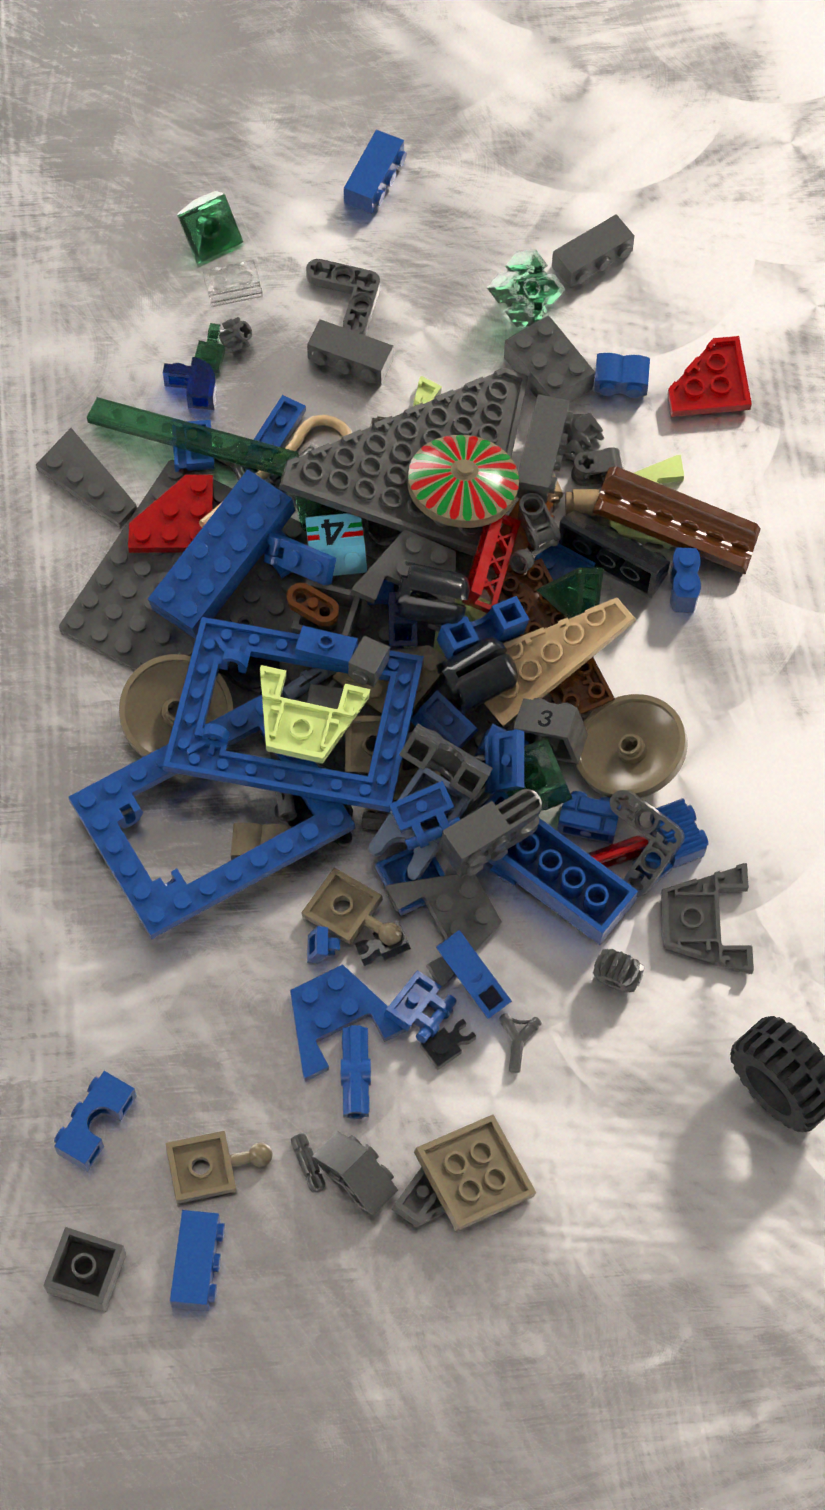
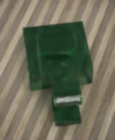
[193,323,225,373]

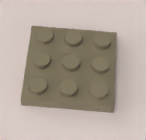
[414,1114,537,1232]

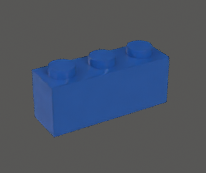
[344,129,407,214]
[170,1210,225,1311]

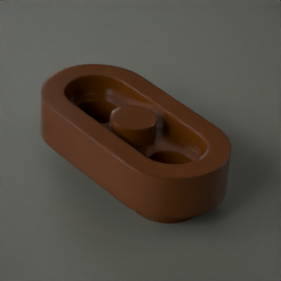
[287,583,339,627]

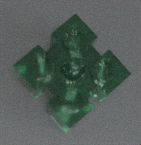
[487,249,565,327]

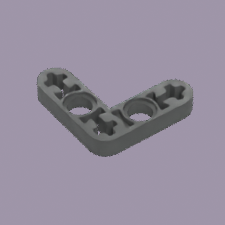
[306,259,380,335]
[610,790,684,897]

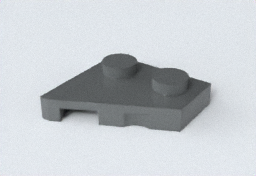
[392,1167,446,1227]

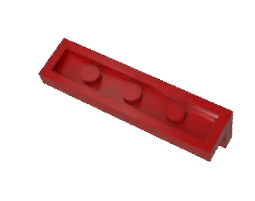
[461,515,520,613]

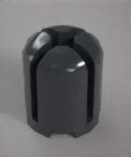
[394,561,470,626]
[436,637,518,715]

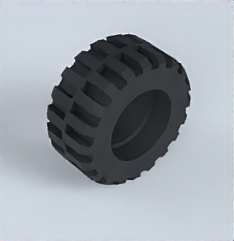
[730,1016,825,1132]

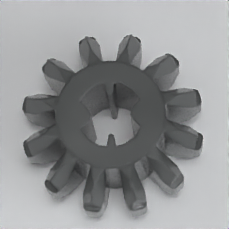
[593,949,645,992]

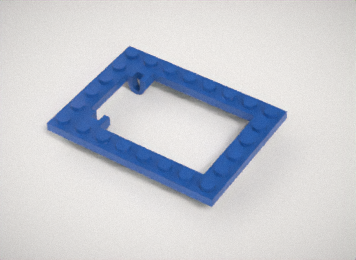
[163,617,424,812]
[68,695,355,939]

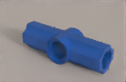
[341,1025,371,1119]

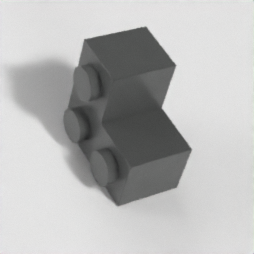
[312,1131,398,1216]

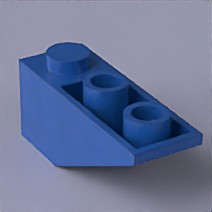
[436,930,512,1019]

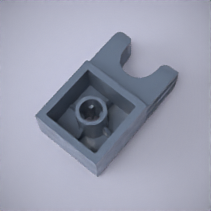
[368,768,471,881]

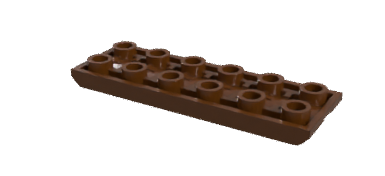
[592,466,761,575]
[491,558,615,715]

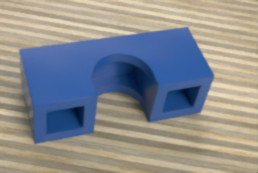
[437,596,529,659]
[54,1071,137,1172]

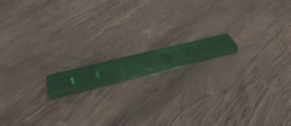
[87,397,299,476]

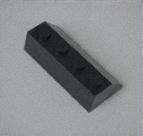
[559,510,670,599]

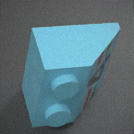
[305,513,367,576]

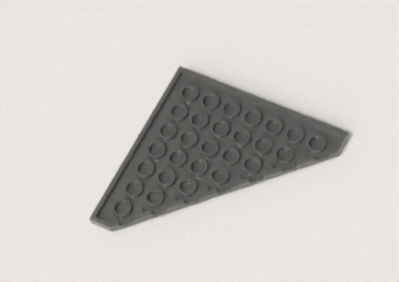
[279,367,528,556]

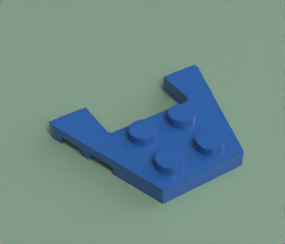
[290,964,406,1082]

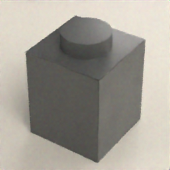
[348,636,390,687]

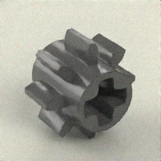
[219,317,252,352]

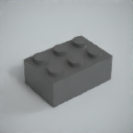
[504,315,595,402]

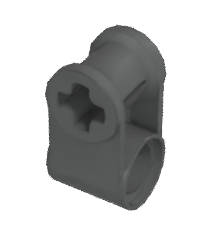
[571,447,624,486]
[518,493,561,550]

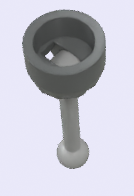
[509,540,559,574]

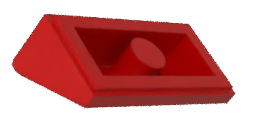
[588,835,649,868]

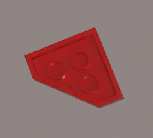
[667,336,752,417]
[128,475,213,553]

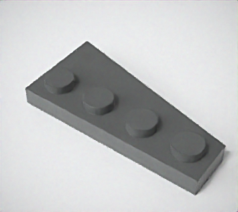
[36,428,137,529]

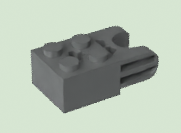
[441,789,542,878]

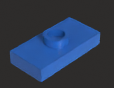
[295,626,358,667]

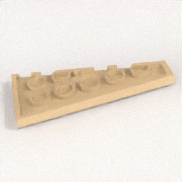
[484,598,636,729]

